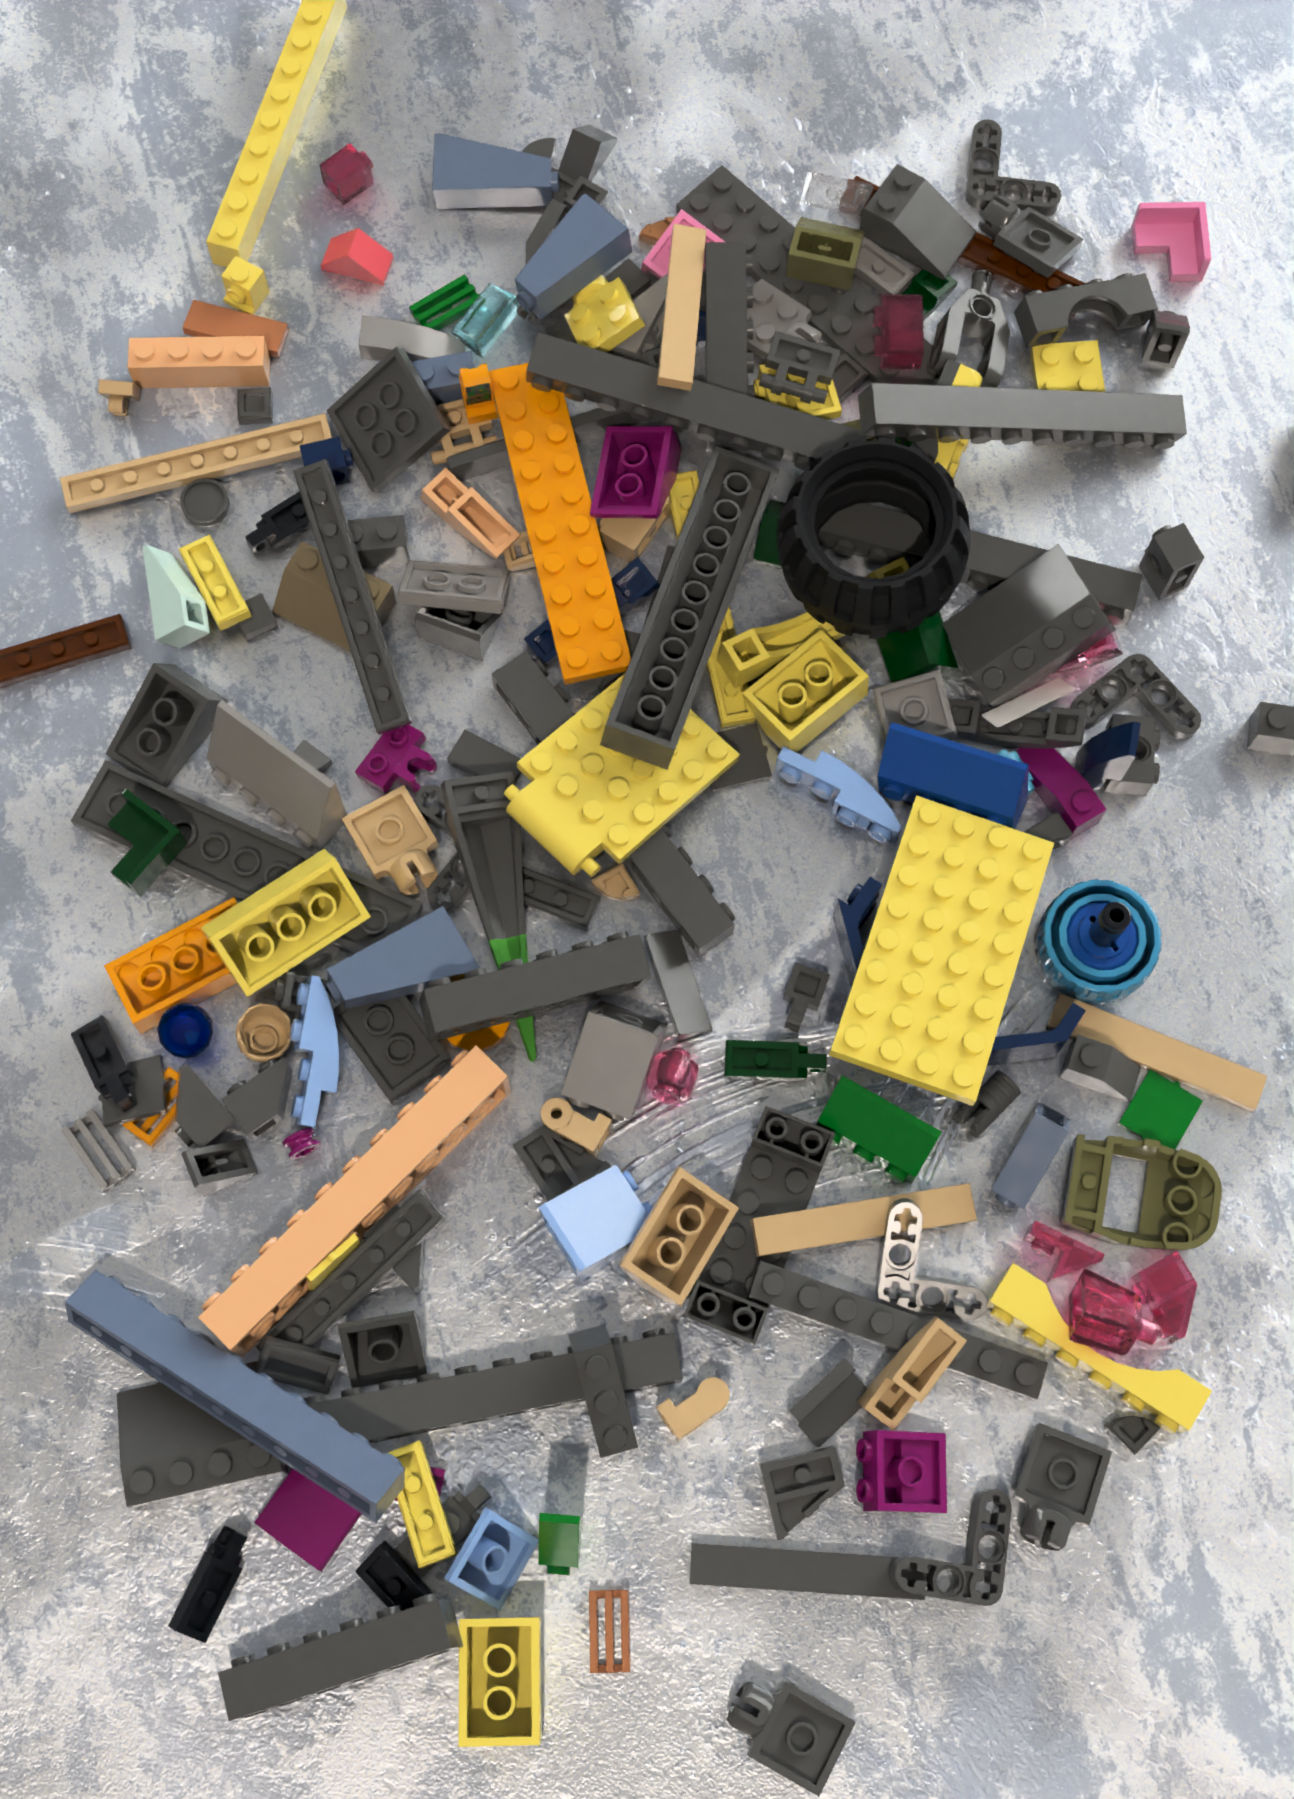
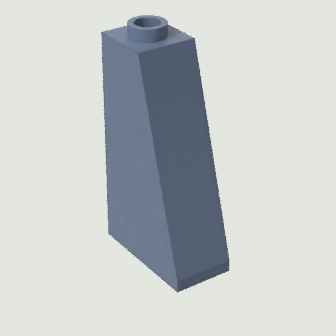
[432,133,559,209]
[515,193,632,320]
[324,906,480,1009]

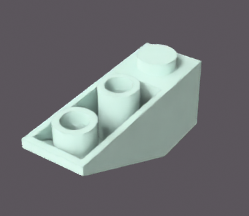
[143,545,210,648]

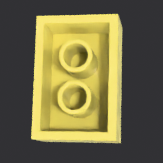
[458,1617,542,1747]

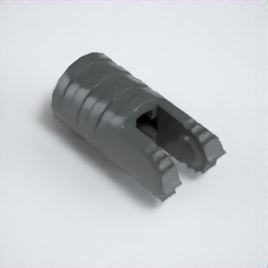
[952,1070,1021,1138]

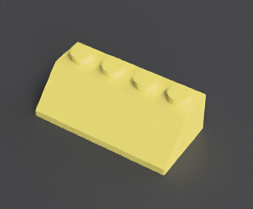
[200,849,371,997]

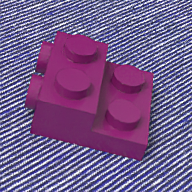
[856,1430,947,1513]

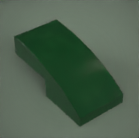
[888,270,958,329]

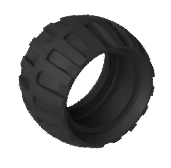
[778,438,971,639]

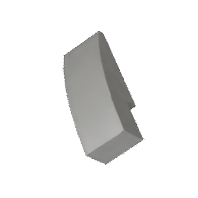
[358,315,466,362]

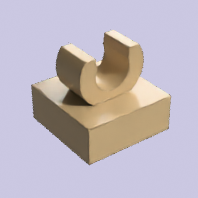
[98,379,141,416]

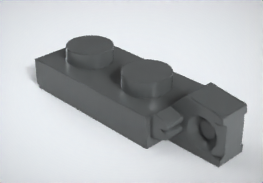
[394,1484,491,1579]

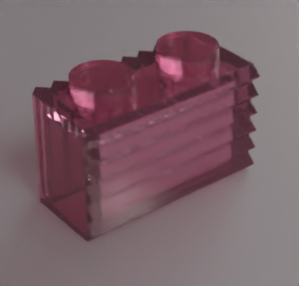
[873,294,924,370]

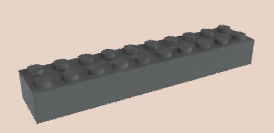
[600,446,779,770]

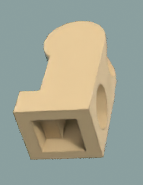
[540,1097,613,1157]
[656,1377,730,1442]

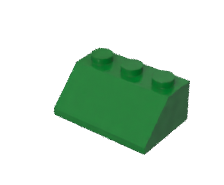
[816,1075,942,1184]

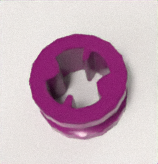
[282,1127,321,1160]

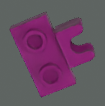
[355,725,437,794]

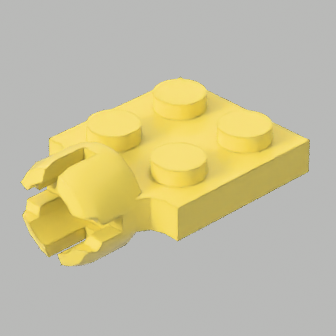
[564,274,646,353]

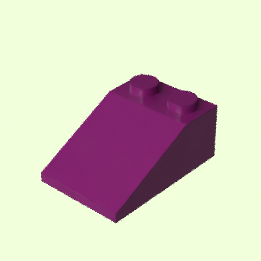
[590,426,681,519]

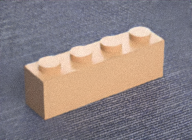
[128,336,270,388]

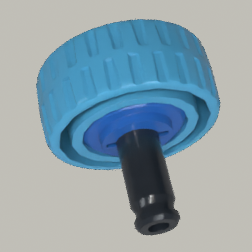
[1035,879,1162,1005]

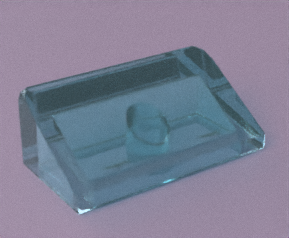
[451,283,519,358]

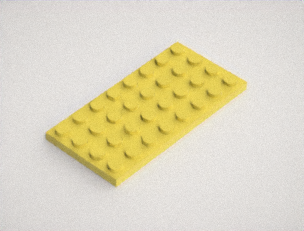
[829,795,1054,1106]

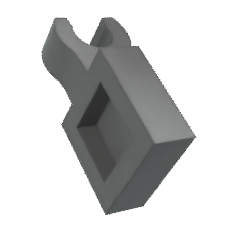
[783,963,830,1033]

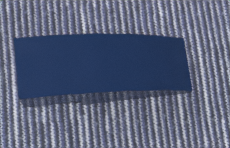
[1075,721,1141,790]

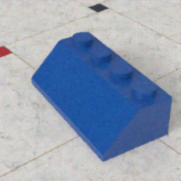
[877,722,1029,829]

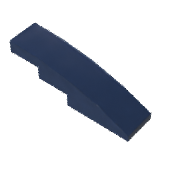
[524,557,660,666]

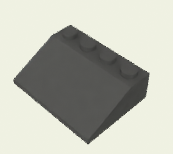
[942,543,1116,708]
[117,1361,289,1509]

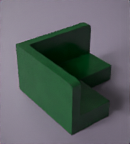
[108,789,188,897]

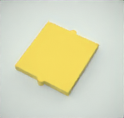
[306,1233,360,1292]

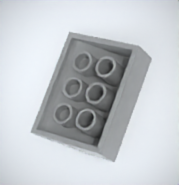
[207,700,347,850]

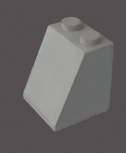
[561,1000,668,1121]

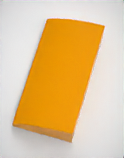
[104,897,238,1034]

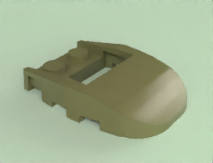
[1061,1134,1222,1250]

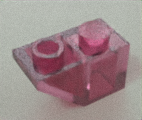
[1131,1251,1197,1344]

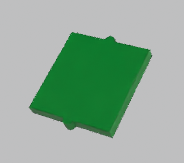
[1118,1069,1203,1149]

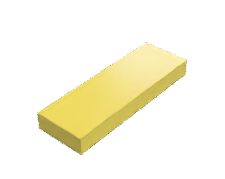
[179,534,252,631]
[388,1440,458,1569]

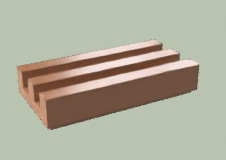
[589,1590,630,1673]

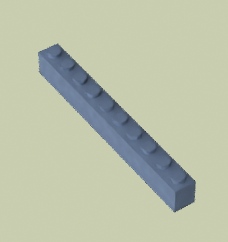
[65,1270,405,1523]

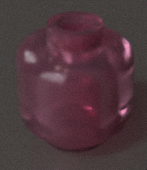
[646,1048,699,1105]

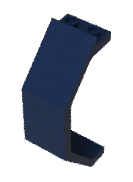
[833,877,1086,1066]

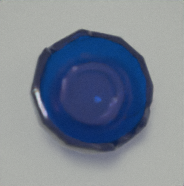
[157,1003,215,1058]

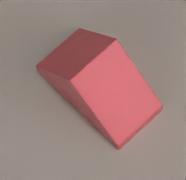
[321,228,394,286]

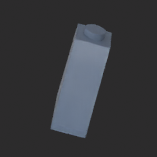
[991,1101,1071,1209]

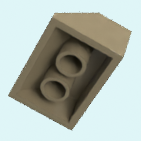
[272,541,397,653]

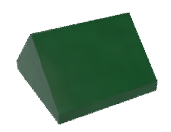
[876,611,959,683]

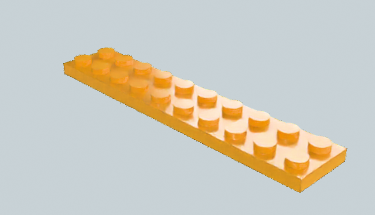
[489,363,631,685]

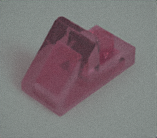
[1023,1221,1105,1283]

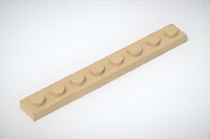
[60,413,332,514]

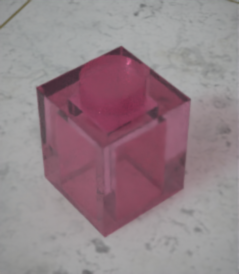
[319,143,374,205]

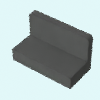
[787,1359,867,1447]

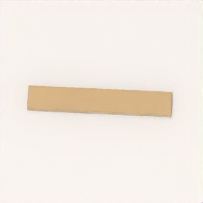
[657,224,707,391]
[1046,993,1267,1112]
[750,1183,977,1257]

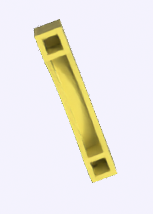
[718,557,910,689]
[987,1263,1212,1434]

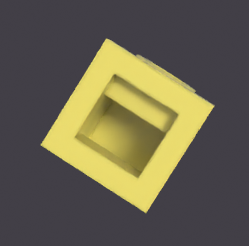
[221,256,270,315]

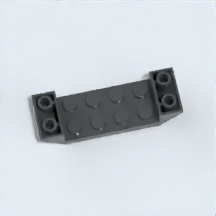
[683,1106,835,1346]

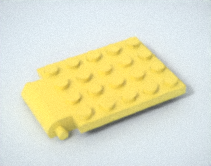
[504,673,740,877]

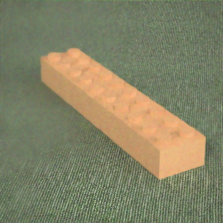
[198,1046,512,1358]

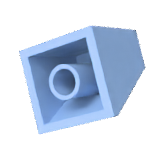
[538,1165,652,1282]

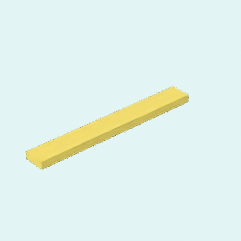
[668,470,756,728]

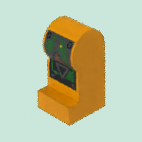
[459,363,498,424]

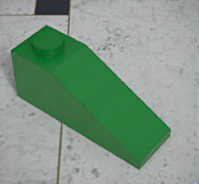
[538,1513,583,1575]

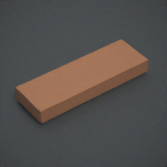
[182,300,289,358]

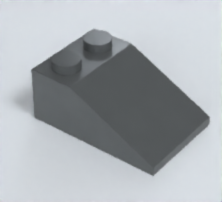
[859,164,977,280]
[106,663,228,787]

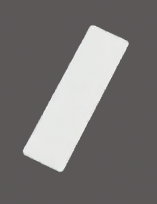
[982,678,1075,727]

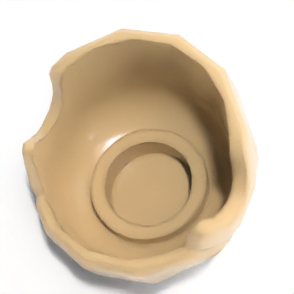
[236,1003,291,1063]

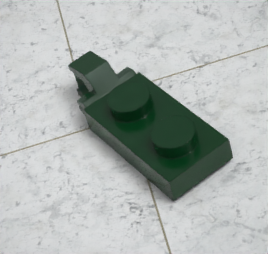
[724,1040,827,1082]

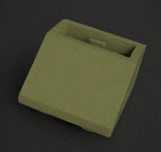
[786,217,865,291]

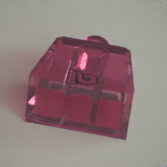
[1069,1268,1160,1355]

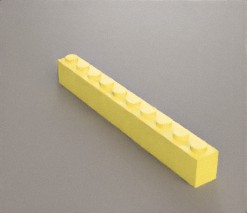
[206,0,347,267]

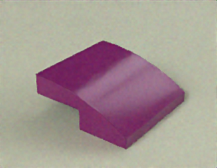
[254,1469,361,1572]

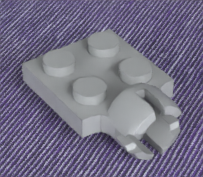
[747,279,822,360]

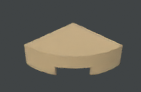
[591,863,640,901]

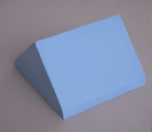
[444,1507,539,1610]

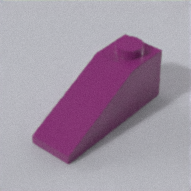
[1015,748,1107,840]

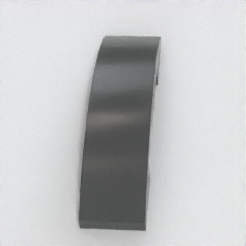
[948,698,1087,749]

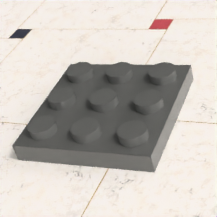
[326,347,450,493]

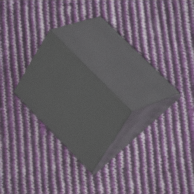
[414,607,503,661]
[338,1311,427,1388]

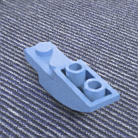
[775,746,902,844]
[290,975,339,1128]

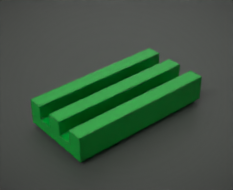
[409,274,483,331]

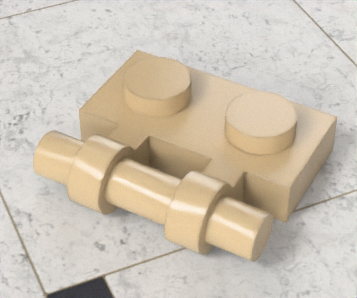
[430,399,497,465]

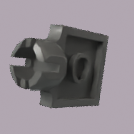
[978,195,1083,278]
[1013,1423,1112,1551]
[727,1681,856,1797]

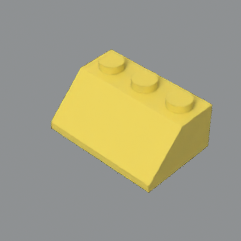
[742,629,869,753]

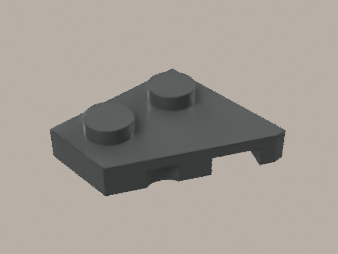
[513,1125,612,1202]
[759,1446,845,1540]

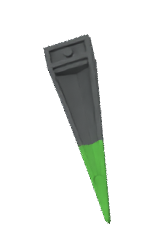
[440,771,537,1062]

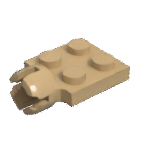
[341,785,439,896]

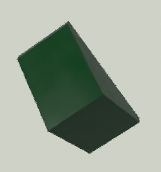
[753,499,785,569]

